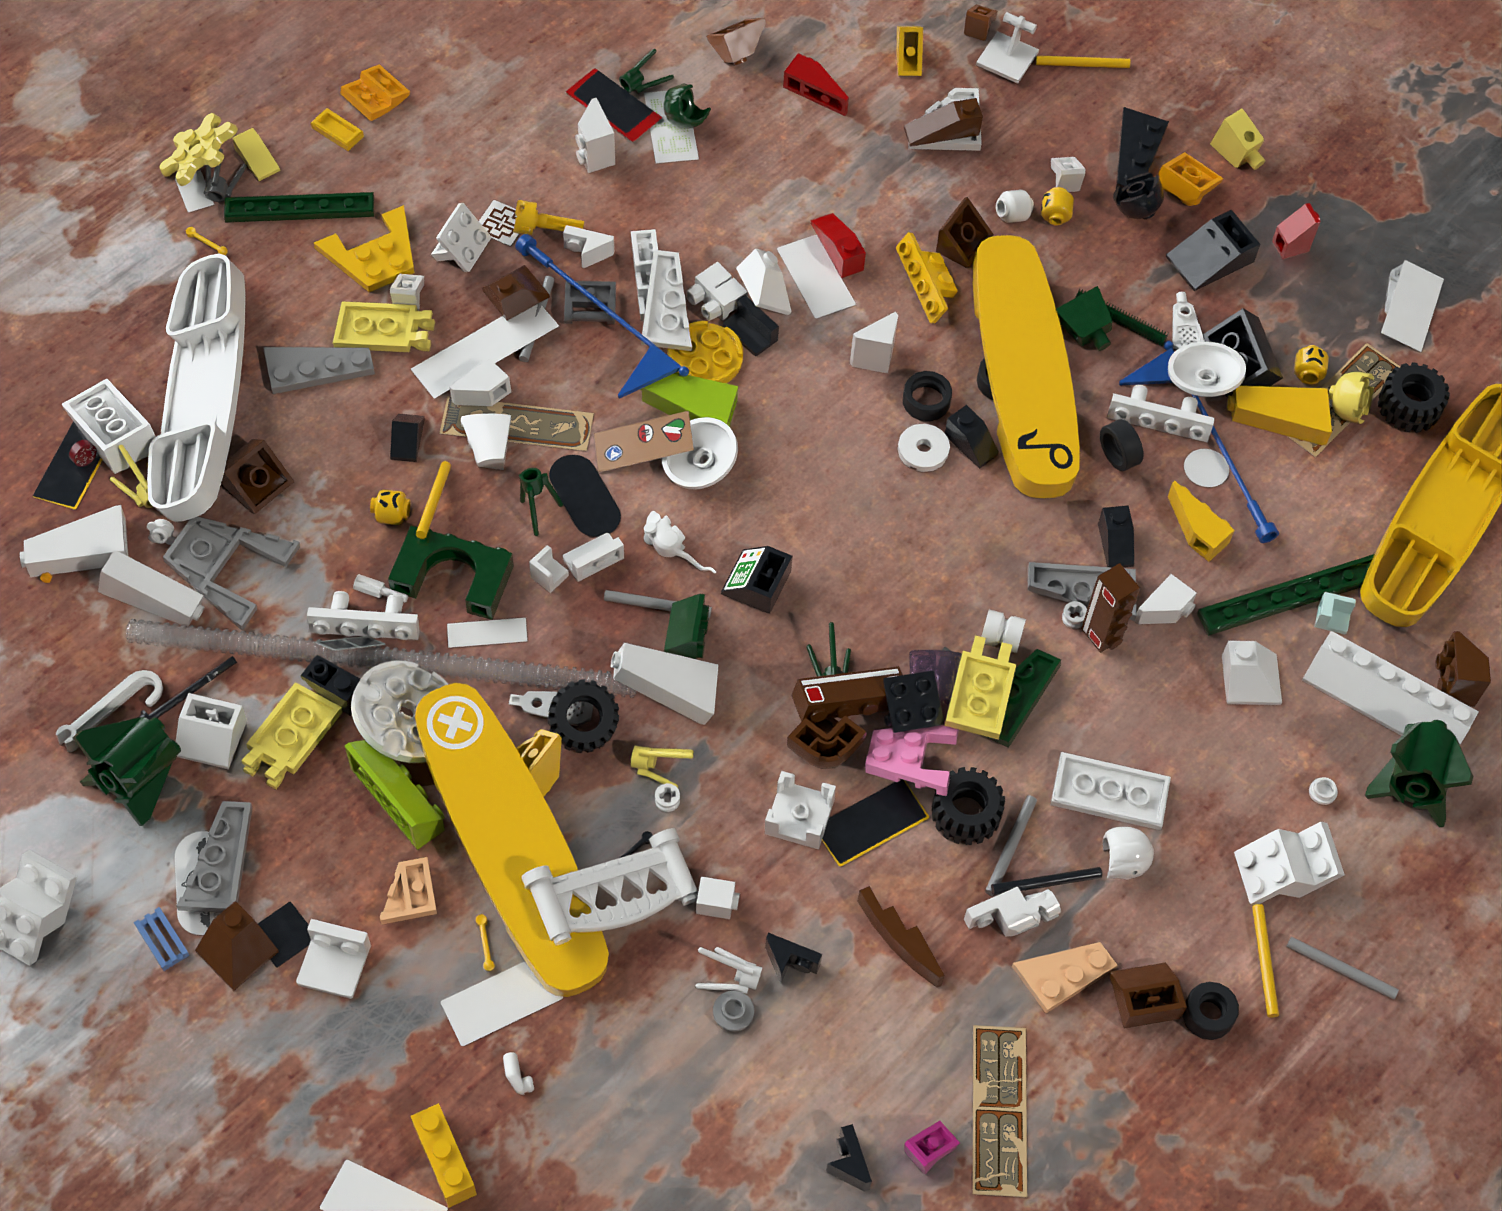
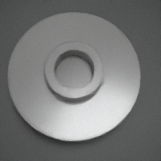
[713,991,754,1031]

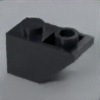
[301,655,360,716]

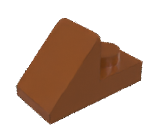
[964,4,998,41]

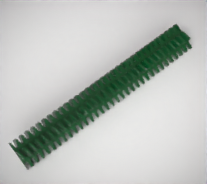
[1075,288,1169,346]

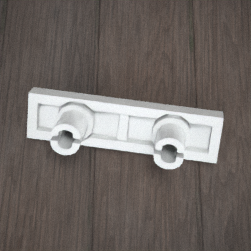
[1107,385,1214,442]
[307,591,420,640]

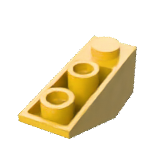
[1167,481,1235,562]

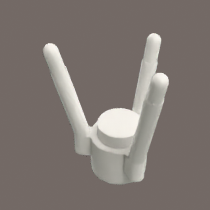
[695,947,762,994]

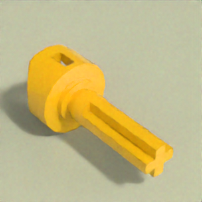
[513,200,584,236]

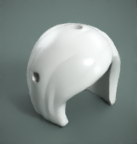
[1103,827,1154,880]

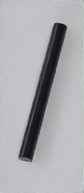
[991,867,1102,896]

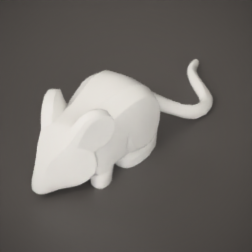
[644,511,716,573]

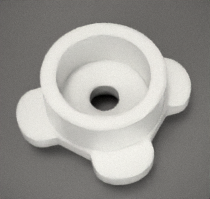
[147,519,175,545]

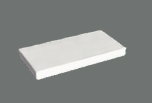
[1050,752,1171,831]

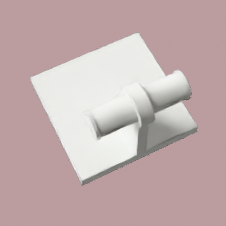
[976,12,1039,84]

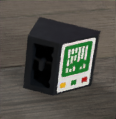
[721,546,793,614]

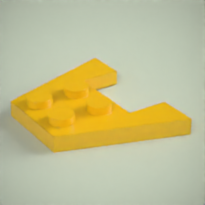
[314,205,415,292]

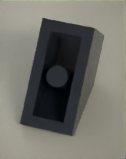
[945,405,999,469]
[1098,505,1134,568]

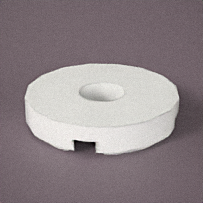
[898,424,950,472]

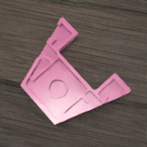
[865,722,959,796]

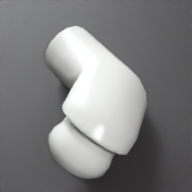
[503,1052,534,1095]

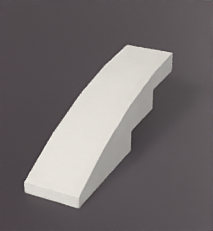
[631,229,658,321]

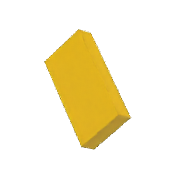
[311,108,364,151]

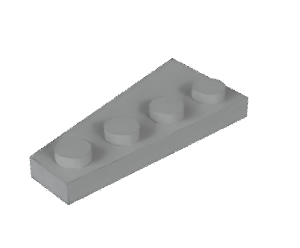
[1028,562,1137,621]
[176,801,253,913]

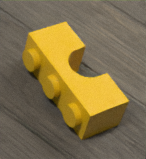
[411,1103,477,1208]

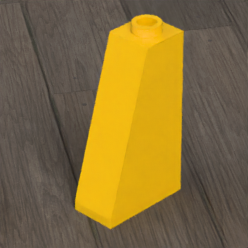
[1227,386,1332,445]

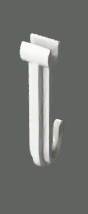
[56,670,163,752]

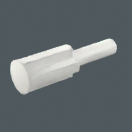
[353,574,408,603]

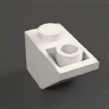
[449,359,511,406]

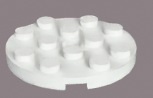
[351,661,448,763]

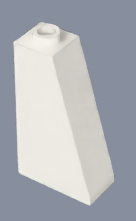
[20,505,129,577]
[98,549,205,627]
[611,643,718,725]

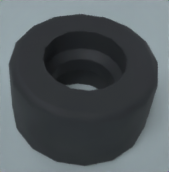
[1182,981,1239,1040]

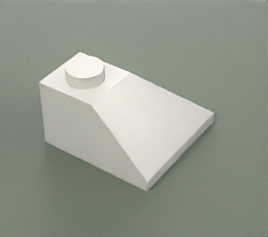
[736,249,792,315]
[1222,641,1282,705]

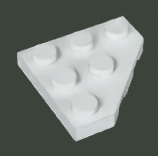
[908,88,982,151]

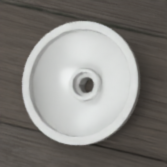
[1168,342,1246,397]
[662,417,738,489]

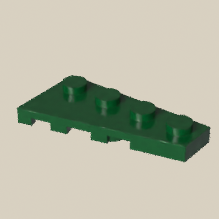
[984,649,1061,748]

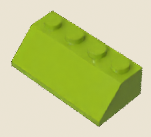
[345,740,445,850]

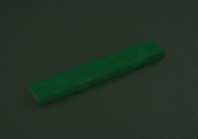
[224,192,375,223]

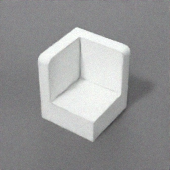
[529,545,569,593]

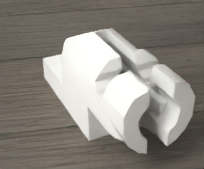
[964,887,1061,937]

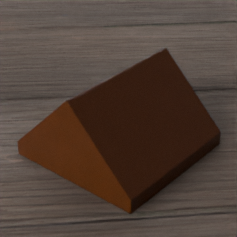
[936,197,994,268]

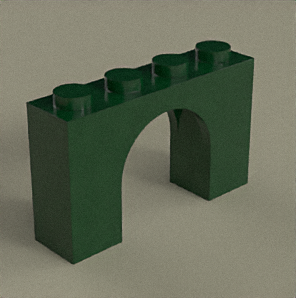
[388,526,514,620]

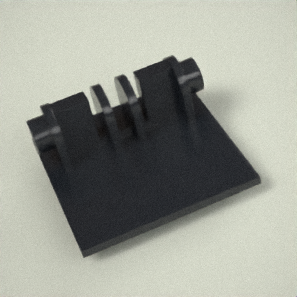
[883,670,944,733]

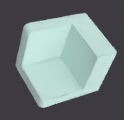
[1314,592,1356,634]

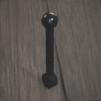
[620,831,653,858]

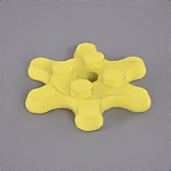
[160,113,238,186]

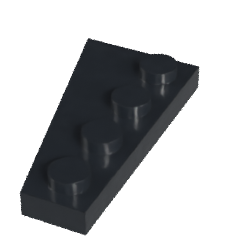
[1116,107,1169,189]

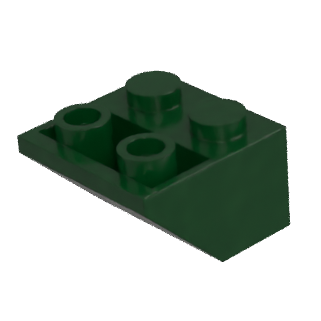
[664,594,709,660]

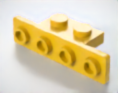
[896,232,958,324]

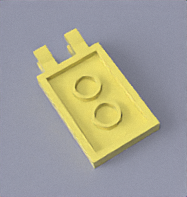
[333,302,435,352]
[944,635,1016,739]
[241,682,342,789]

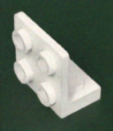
[296,919,371,999]

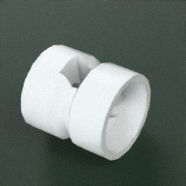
[982,609,1026,653]

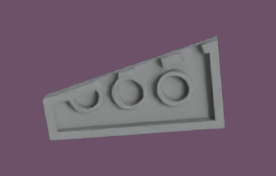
[263,347,375,394]

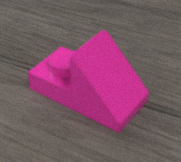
[904,1121,960,1174]

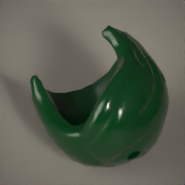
[663,83,711,129]

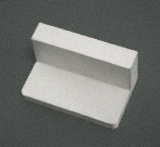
[563,533,624,582]

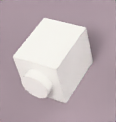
[696,877,740,919]

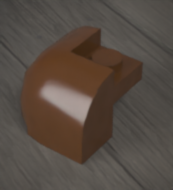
[787,716,867,769]

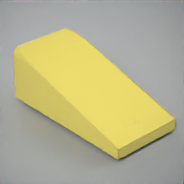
[233,128,280,181]

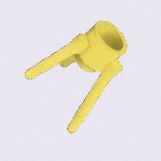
[110,445,153,508]
[631,745,694,788]

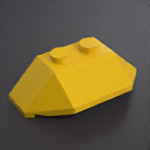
[516,729,562,797]

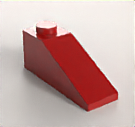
[783,53,849,116]
[811,213,866,278]

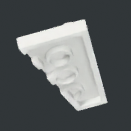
[641,250,692,351]

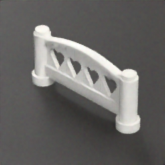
[521,828,698,945]

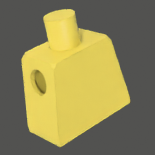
[1210,109,1266,170]

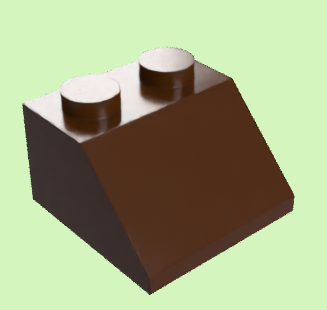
[221,439,295,514]

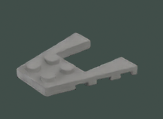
[163,517,300,630]

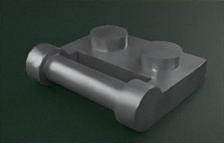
[564,281,616,324]

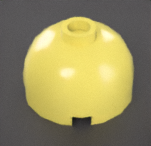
[1329,372,1374,424]

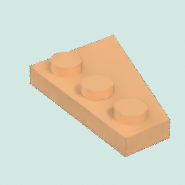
[1012,942,1117,1013]

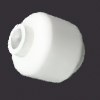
[996,190,1034,223]

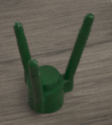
[619,49,674,94]
[519,468,563,536]
[806,622,851,677]

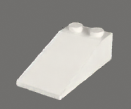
[62,379,156,474]

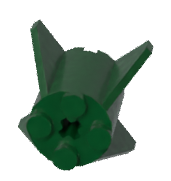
[72,717,181,826]
[1365,720,1474,828]

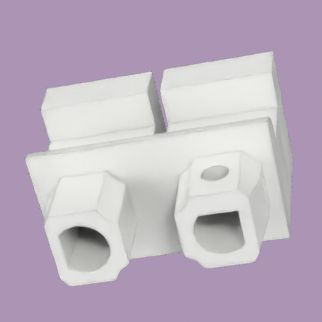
[687,262,748,321]

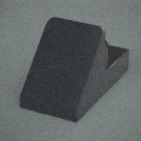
[765,932,822,983]
[826,1124,872,1191]

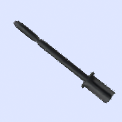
[137,656,237,720]

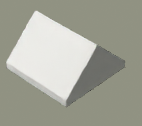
[850,312,898,373]

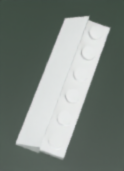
[1302,631,1479,744]

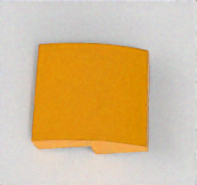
[340,64,410,121]

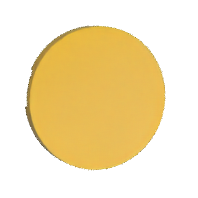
[667,321,743,383]

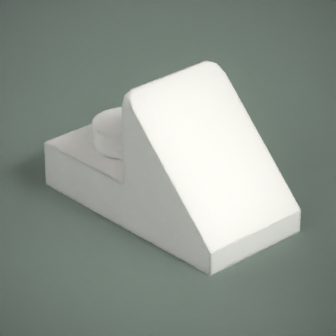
[1051,157,1085,192]
[563,225,614,268]
[390,274,424,311]

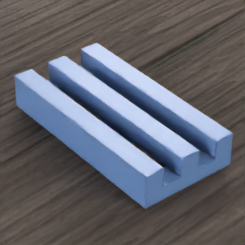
[134,907,190,971]

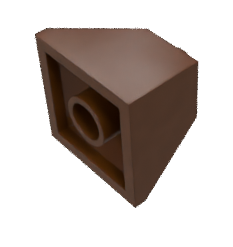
[482,265,550,321]
[195,901,279,991]

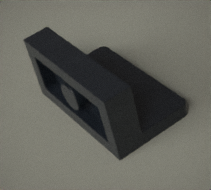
[723,295,779,356]

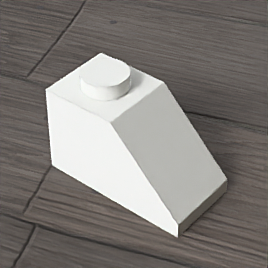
[1134,574,1197,624]

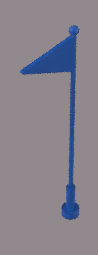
[515,234,689,399]
[1119,341,1279,543]

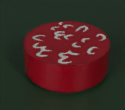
[69,440,97,467]

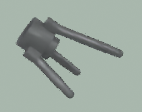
[204,148,247,202]

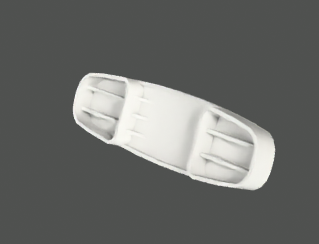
[147,254,245,522]

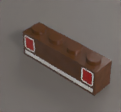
[1081,563,1140,653]
[791,666,903,722]

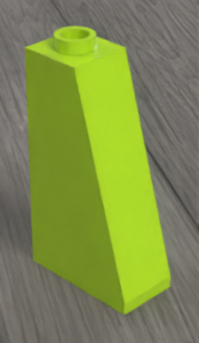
[639,372,738,427]

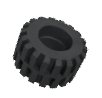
[1378,362,1450,433]
[548,679,619,753]
[931,767,1005,845]

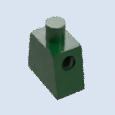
[1056,286,1113,351]

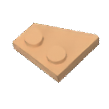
[380,857,437,924]

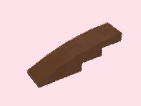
[857,886,945,988]

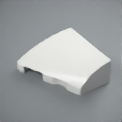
[461,414,511,470]

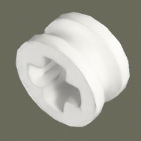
[1062,601,1087,629]
[655,783,680,812]

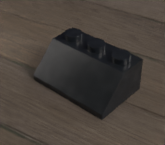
[1203,308,1283,397]

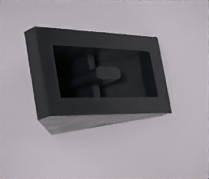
[390,414,425,462]

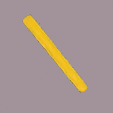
[1036,56,1130,68]
[416,461,451,539]
[1252,904,1279,1018]

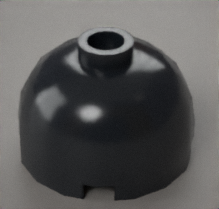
[1113,173,1164,220]

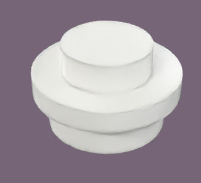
[1309,777,1338,805]

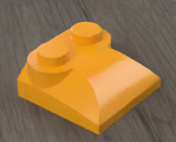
[1158,152,1223,206]

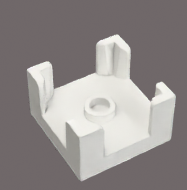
[765,771,836,849]

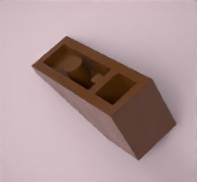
[904,98,983,147]

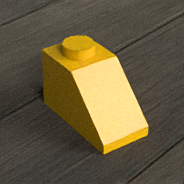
[896,26,923,76]

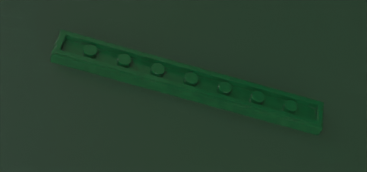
[1197,554,1375,636]

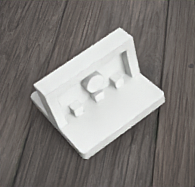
[431,203,491,272]

